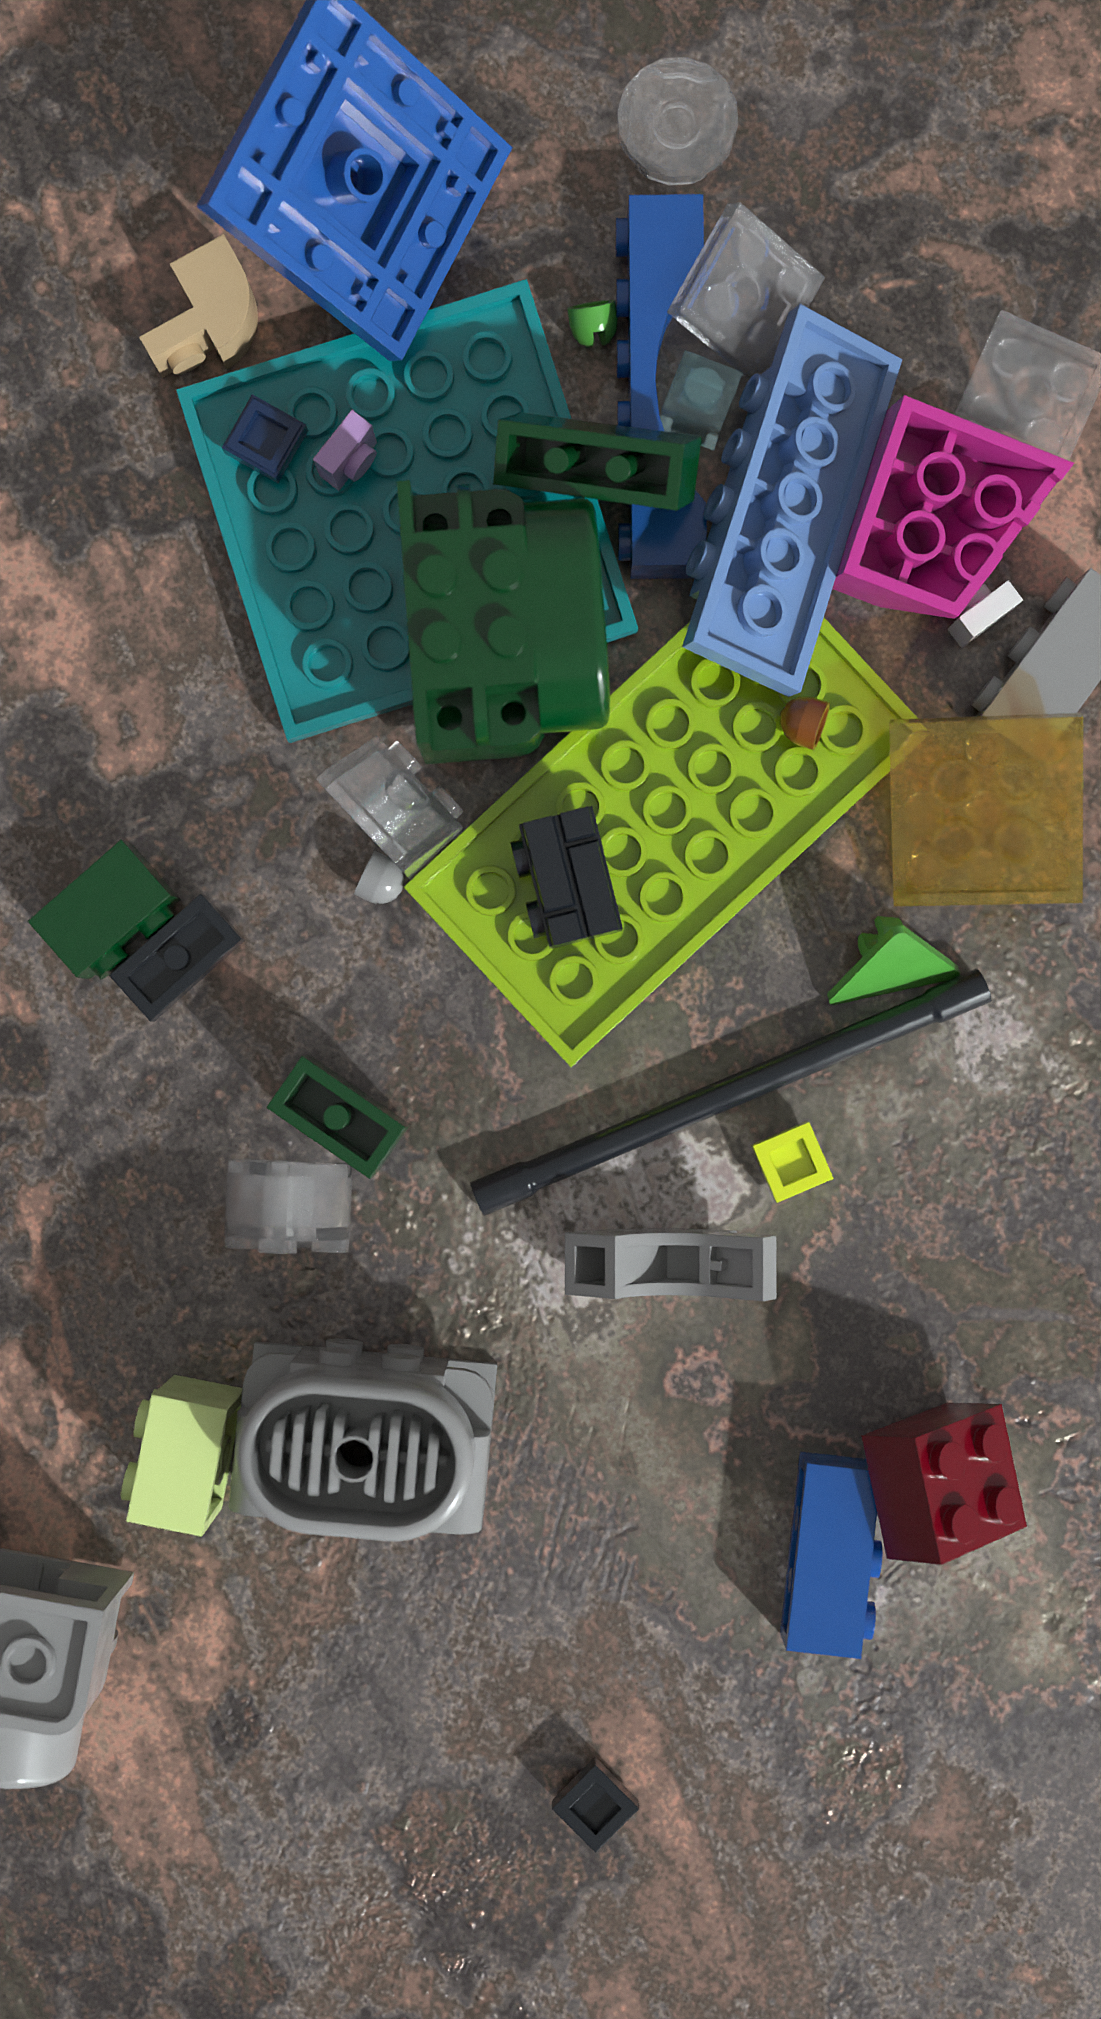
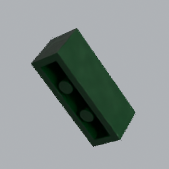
[493,412,702,510]

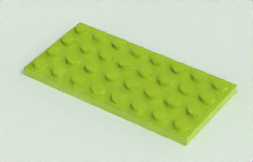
[404,618,931,1067]

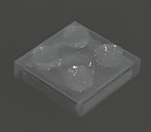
[667,202,825,380]
[954,310,1101,461]

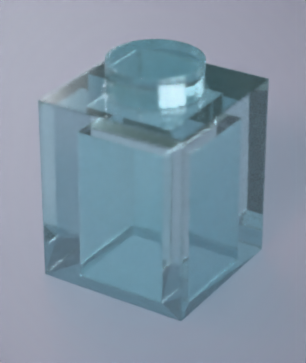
[660,350,743,451]

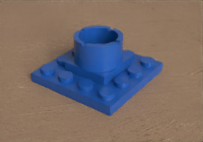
[196,0,513,361]

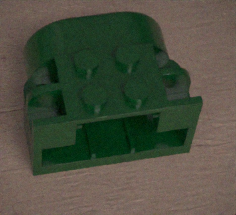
[397,480,610,764]

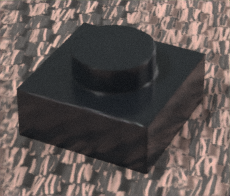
[552,1757,639,1853]

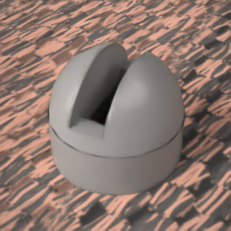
[354,851,404,904]

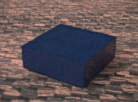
[222,394,309,483]

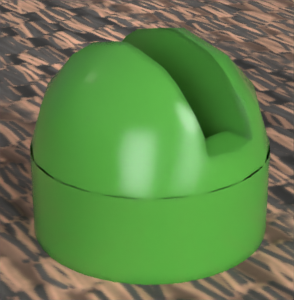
[567,300,618,348]

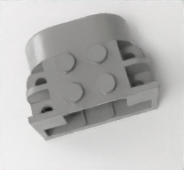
[229,1339,498,1541]
[0,1548,134,1789]

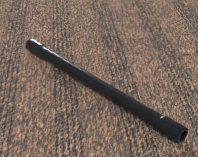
[470,968,992,1216]

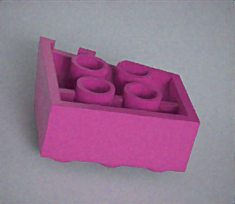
[832,395,1074,619]

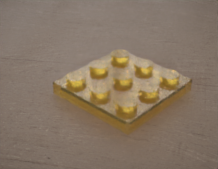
[889,713,1083,906]

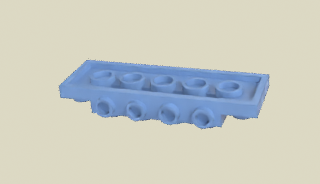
[682,304,902,697]

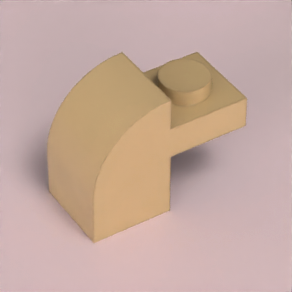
[139,234,258,378]

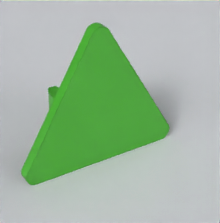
[827,916,960,1005]

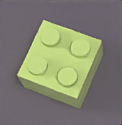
[121,1375,243,1537]

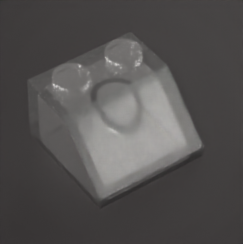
[316,736,464,880]

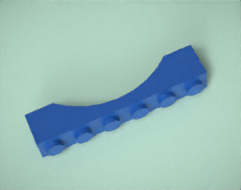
[615,194,707,579]

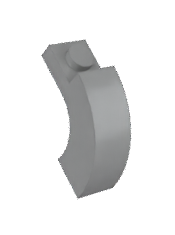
[565,1228,776,1301]

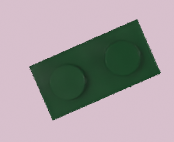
[27,839,181,980]
[266,1055,411,1179]

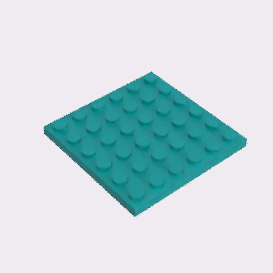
[176,279,638,743]

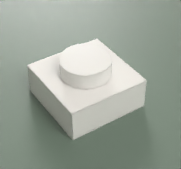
[947,580,1023,648]

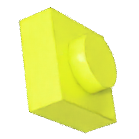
[751,1121,834,1203]

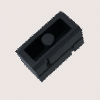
[510,806,623,949]

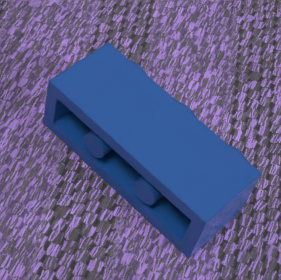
[780,1451,883,1659]

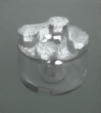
[224,1159,352,1254]

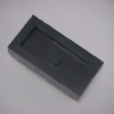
[109,894,245,1022]

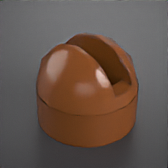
[780,696,830,750]

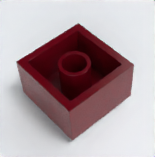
[861,1403,1027,1565]

